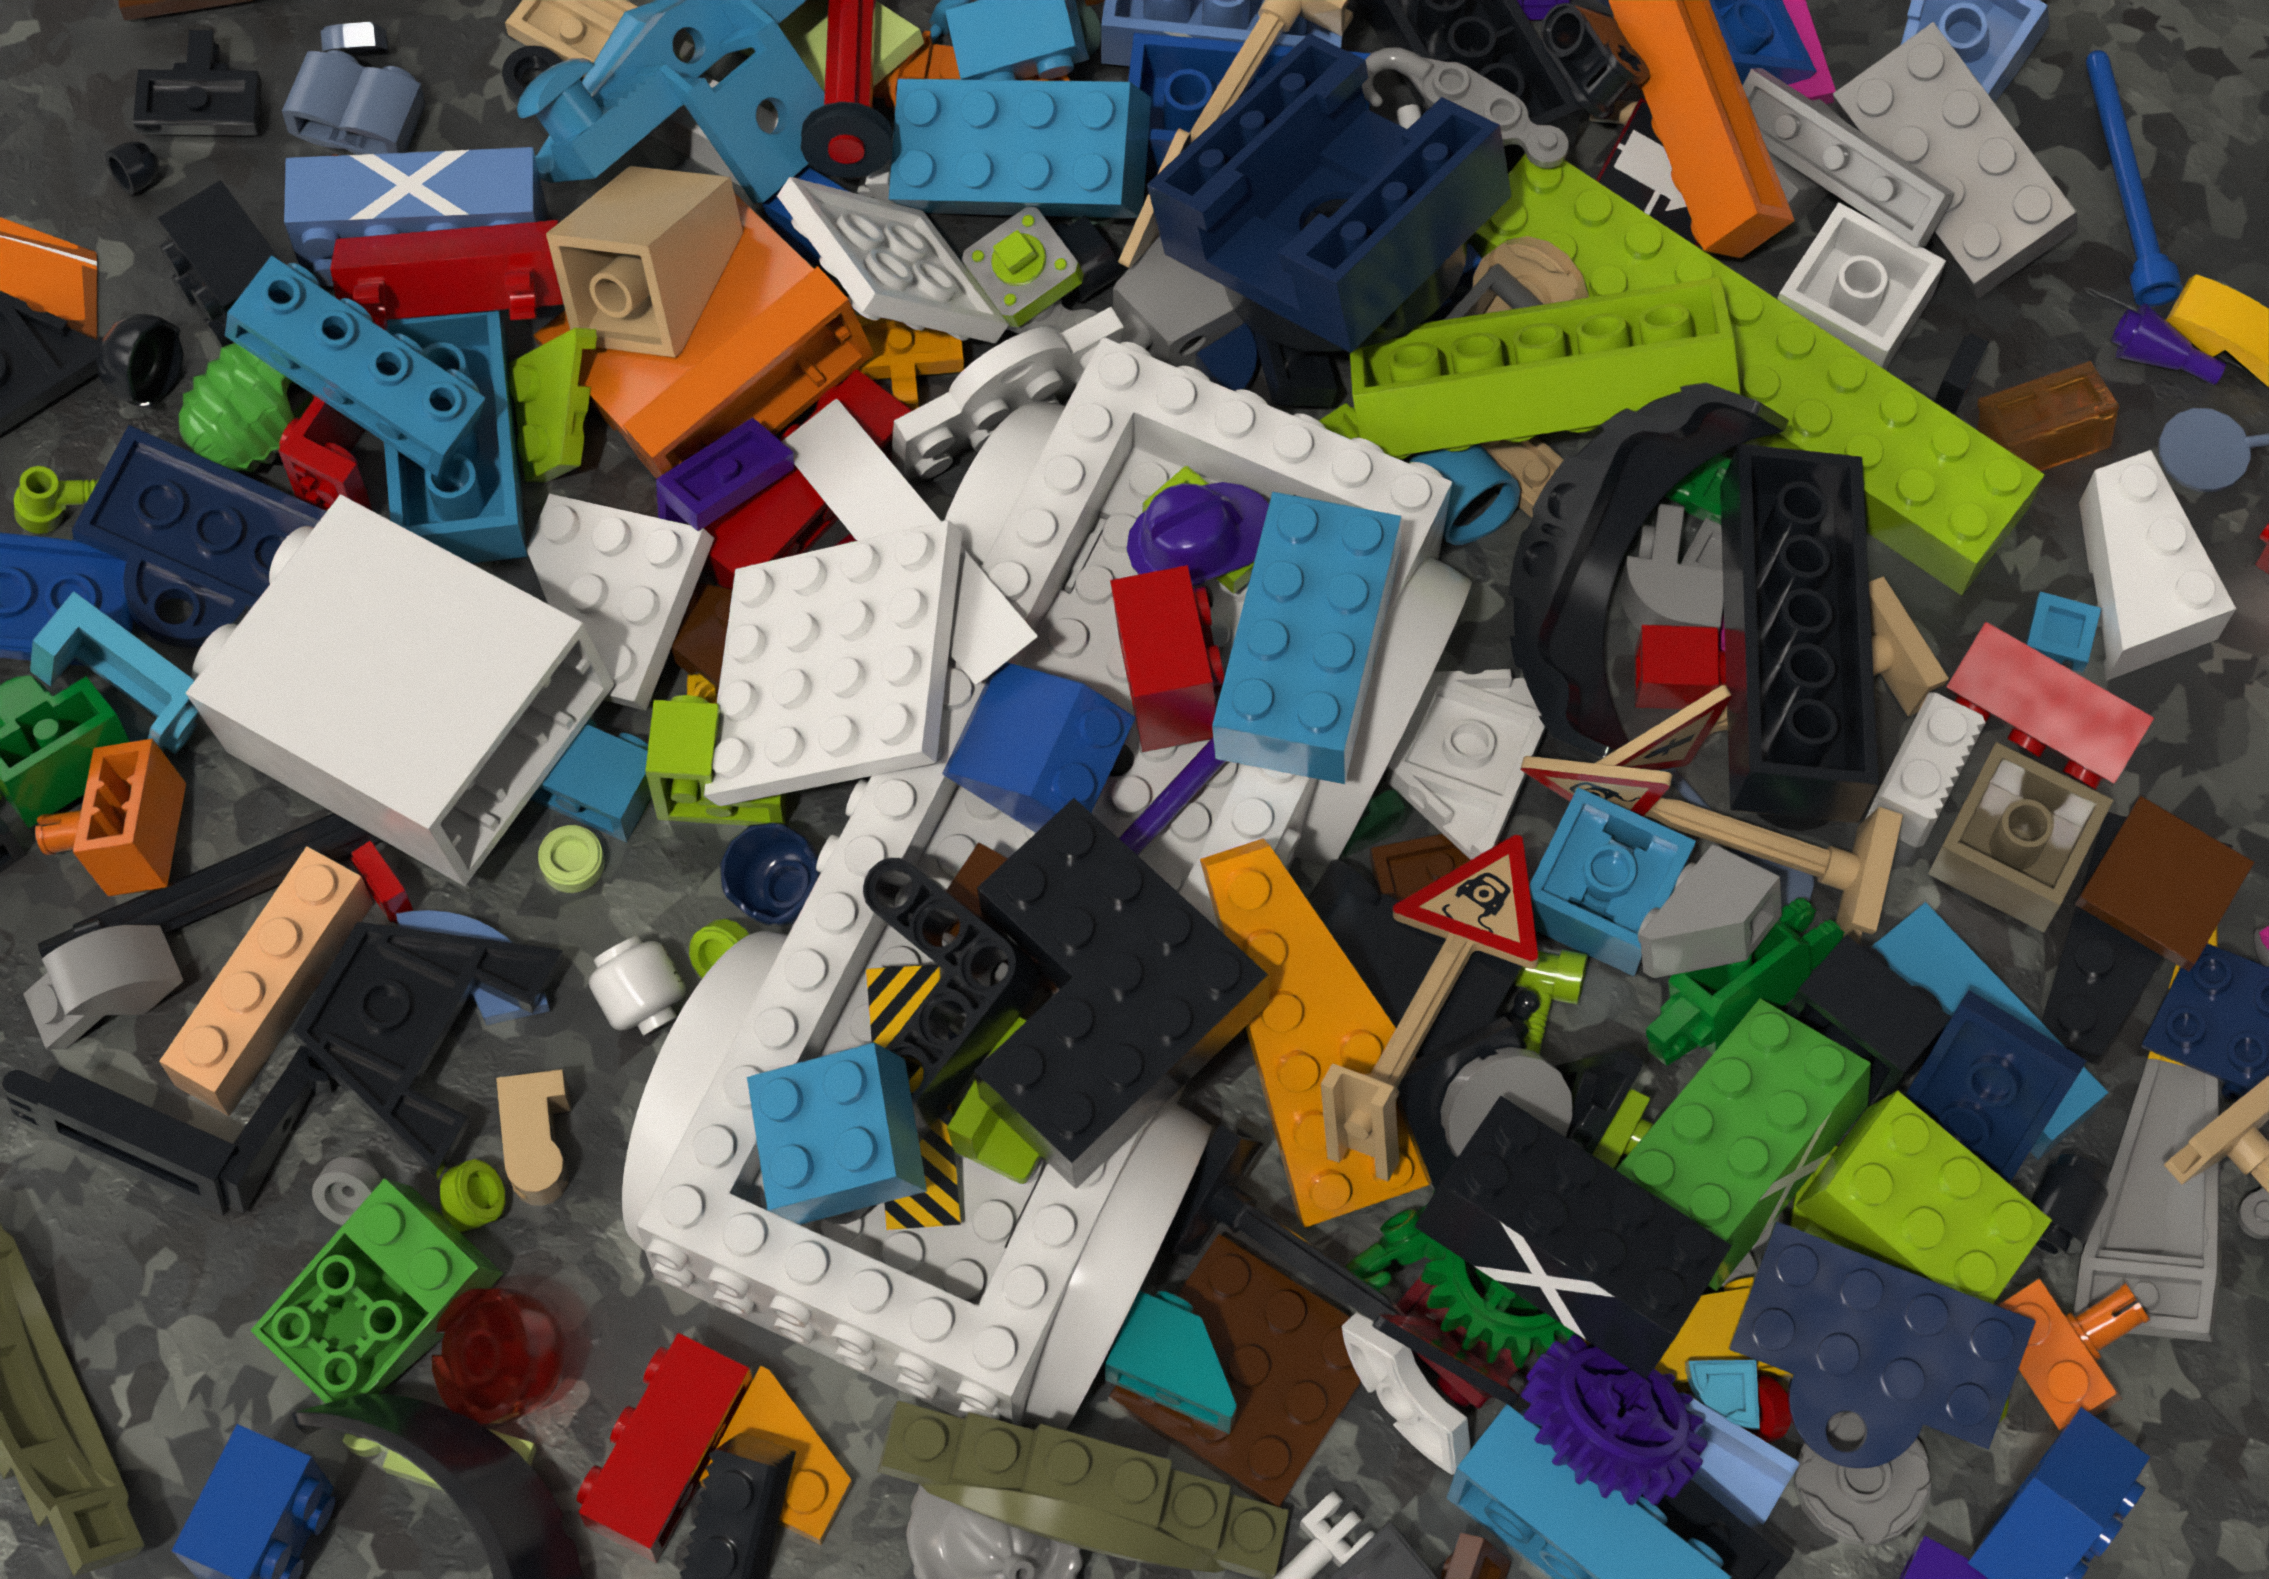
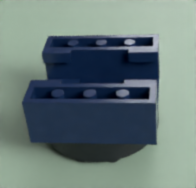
[1147,33,1512,353]

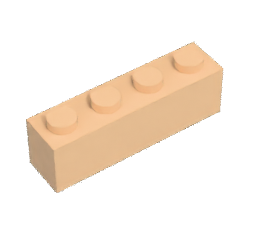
[159,847,373,1117]

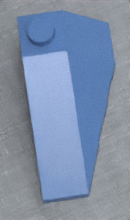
[1901,0,2049,103]

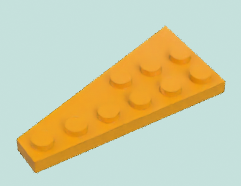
[1200,838,1429,1228]

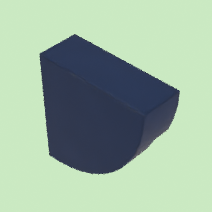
[1195,323,1257,391]

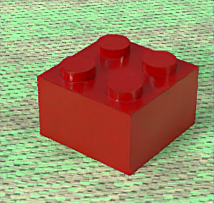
[1110,565,1224,752]

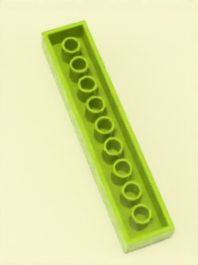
[1467,153,2045,596]

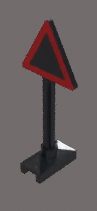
[1161,1125,1520,1407]

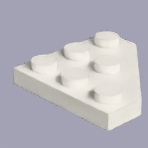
[527,494,714,711]

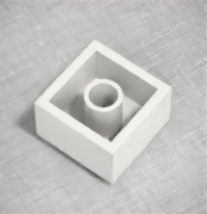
[1778,203,1946,370]

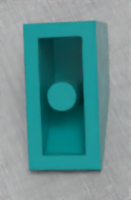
[1105,1291,1237,1434]

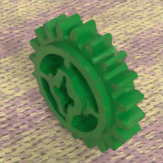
[1421,1238,1580,1368]

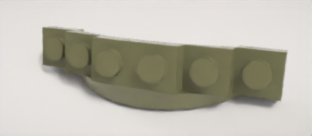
[0,1223,145,1576]
[877,1401,1289,1579]

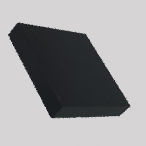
[1396,1017,1521,1191]

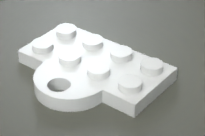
[891,307,1124,481]

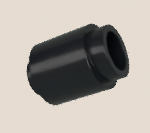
[2030,1154,2109,1257]

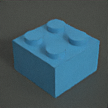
[747,1042,927,1225]

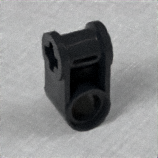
[1541,3,1649,120]

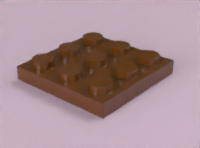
[1108,1234,1362,1508]

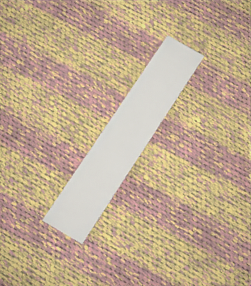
[781,398,1038,686]

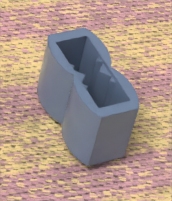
[282,50,426,155]

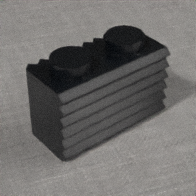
[679,1433,796,1579]

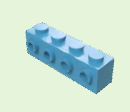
[225,255,486,477]

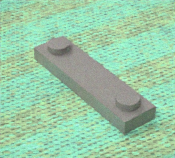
[1742,68,1955,248]

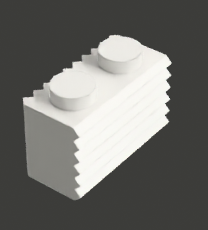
[1865,692,1985,848]

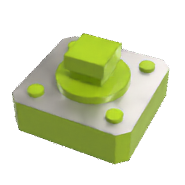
[962,207,1084,327]

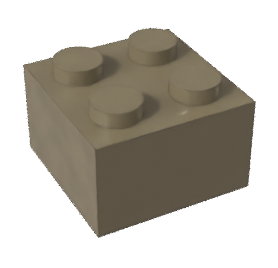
[1928,742,2113,932]

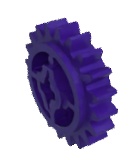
[1521,1335,1707,1505]

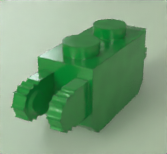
[1646,897,1845,1066]

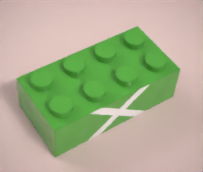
[1616,998,1871,1291]

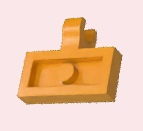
[842,315,964,411]

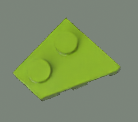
[508,327,597,483]

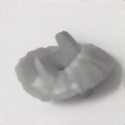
[906,1484,1083,1579]

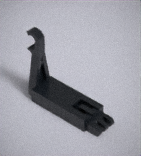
[2,1046,331,1216]

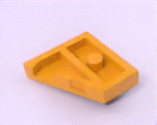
[699,1365,853,1545]

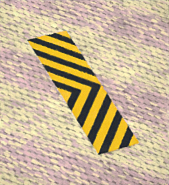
[866,964,961,1230]

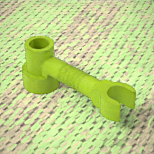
[14,466,99,534]
[1515,949,1588,1054]

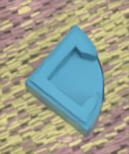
[1685,1360,1760,1430]

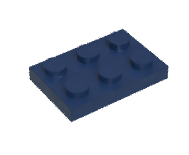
[1905,990,2087,1184]

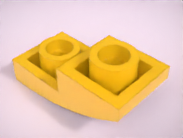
[2166,274,2269,387]

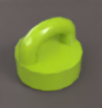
[689,919,749,978]
[440,1159,505,1232]

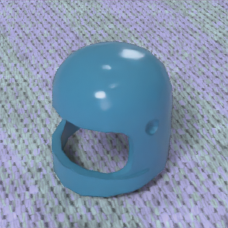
[1409,444,1520,545]

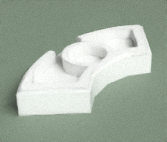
[1342,1312,1471,1475]

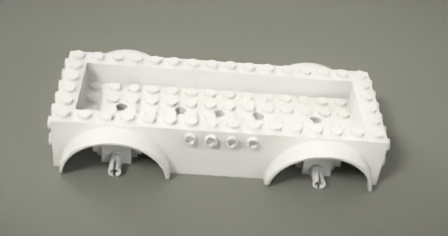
[622,337,1472,1430]

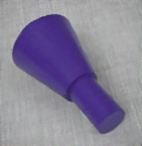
[2111,303,2226,385]

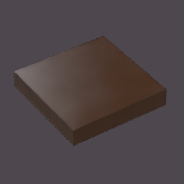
[2075,796,2254,972]

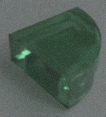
[1342,789,1405,858]

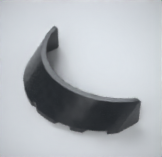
[1509,383,1789,758]
[291,1394,583,1579]

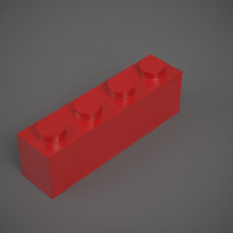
[702,369,912,590]

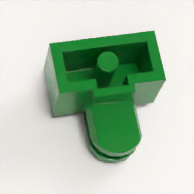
[0,675,130,829]

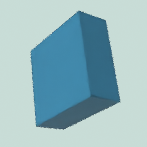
[2025,591,2101,673]

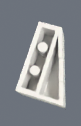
[2079,450,2236,681]

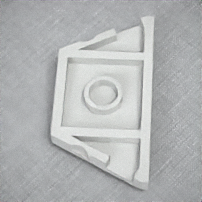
[1386,669,1547,860]

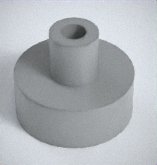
[312,1157,382,1225]

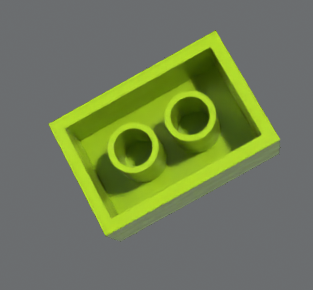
[1795,1091,2052,1304]

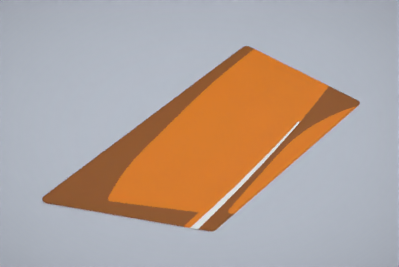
[0,217,97,340]

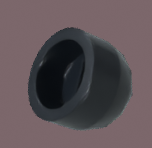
[105,141,159,195]

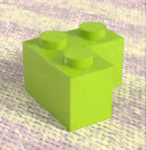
[645,695,788,826]

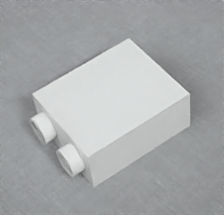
[185,494,615,886]

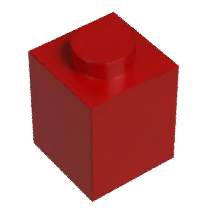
[1635,625,1726,709]

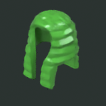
[178,343,313,472]

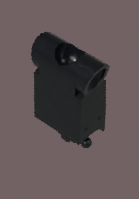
[1307,859,1540,1059]

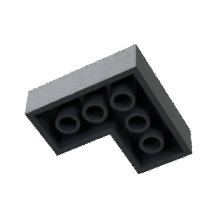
[974,798,1269,1189]

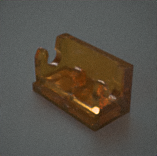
[1977,361,2119,471]

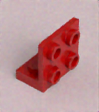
[278,395,373,511]

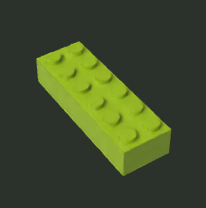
[1350,277,1741,460]

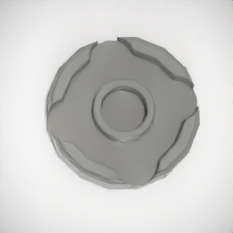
[1440,1047,1573,1157]
[1794,1411,1931,1547]

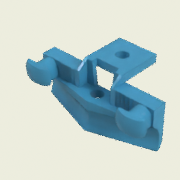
[517,0,824,203]

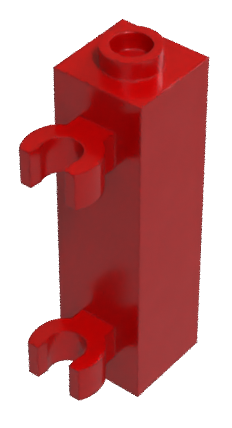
[330,220,564,331]

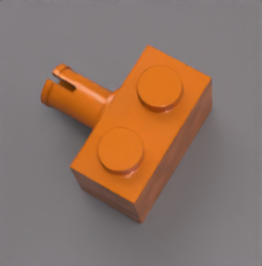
[35,738,186,896]
[1997,1278,2151,1432]

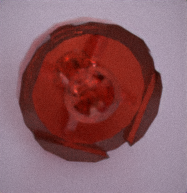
[432,1288,566,1424]

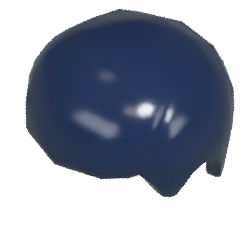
[720,822,821,927]

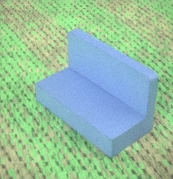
[1680,1392,1800,1525]

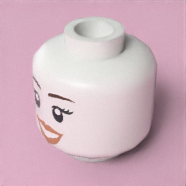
[589,935,686,1037]

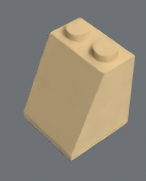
[546,166,743,357]

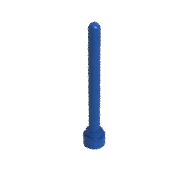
[2086,50,2183,307]

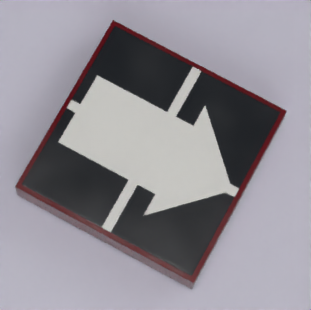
[1595,98,1699,246]

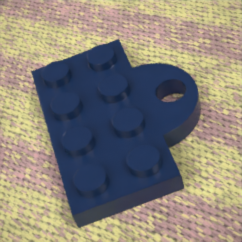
[72,425,327,648]
[1728,1222,2036,1469]

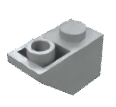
[1638,844,1782,978]

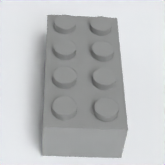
[1833,22,2077,300]

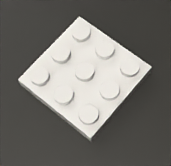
[777,177,1009,343]

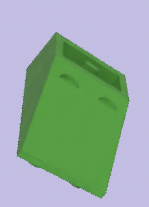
[250,1178,503,1404]

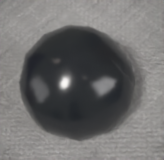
[96,314,184,408]

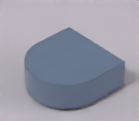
[320,22,388,53]

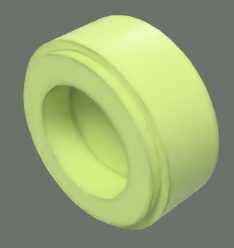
[538,825,605,893]

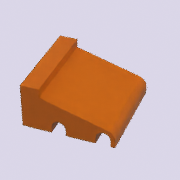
[533,193,874,479]

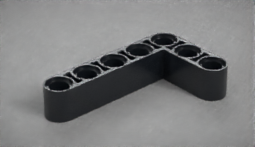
[824,858,1039,1224]

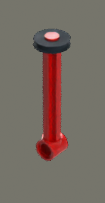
[800,0,893,178]

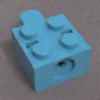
[1529,787,1696,976]

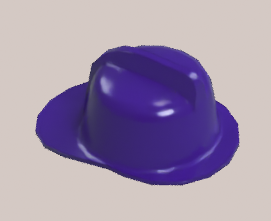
[1126,482,1269,587]

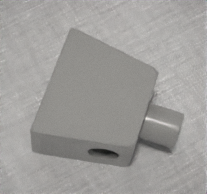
[1113,236,1250,367]

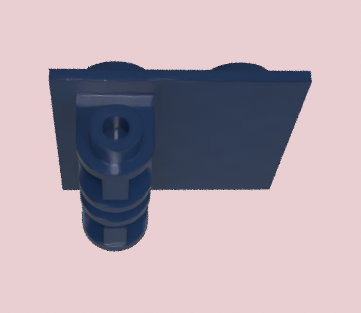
[2142,943,2269,1102]

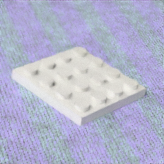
[704,520,962,806]

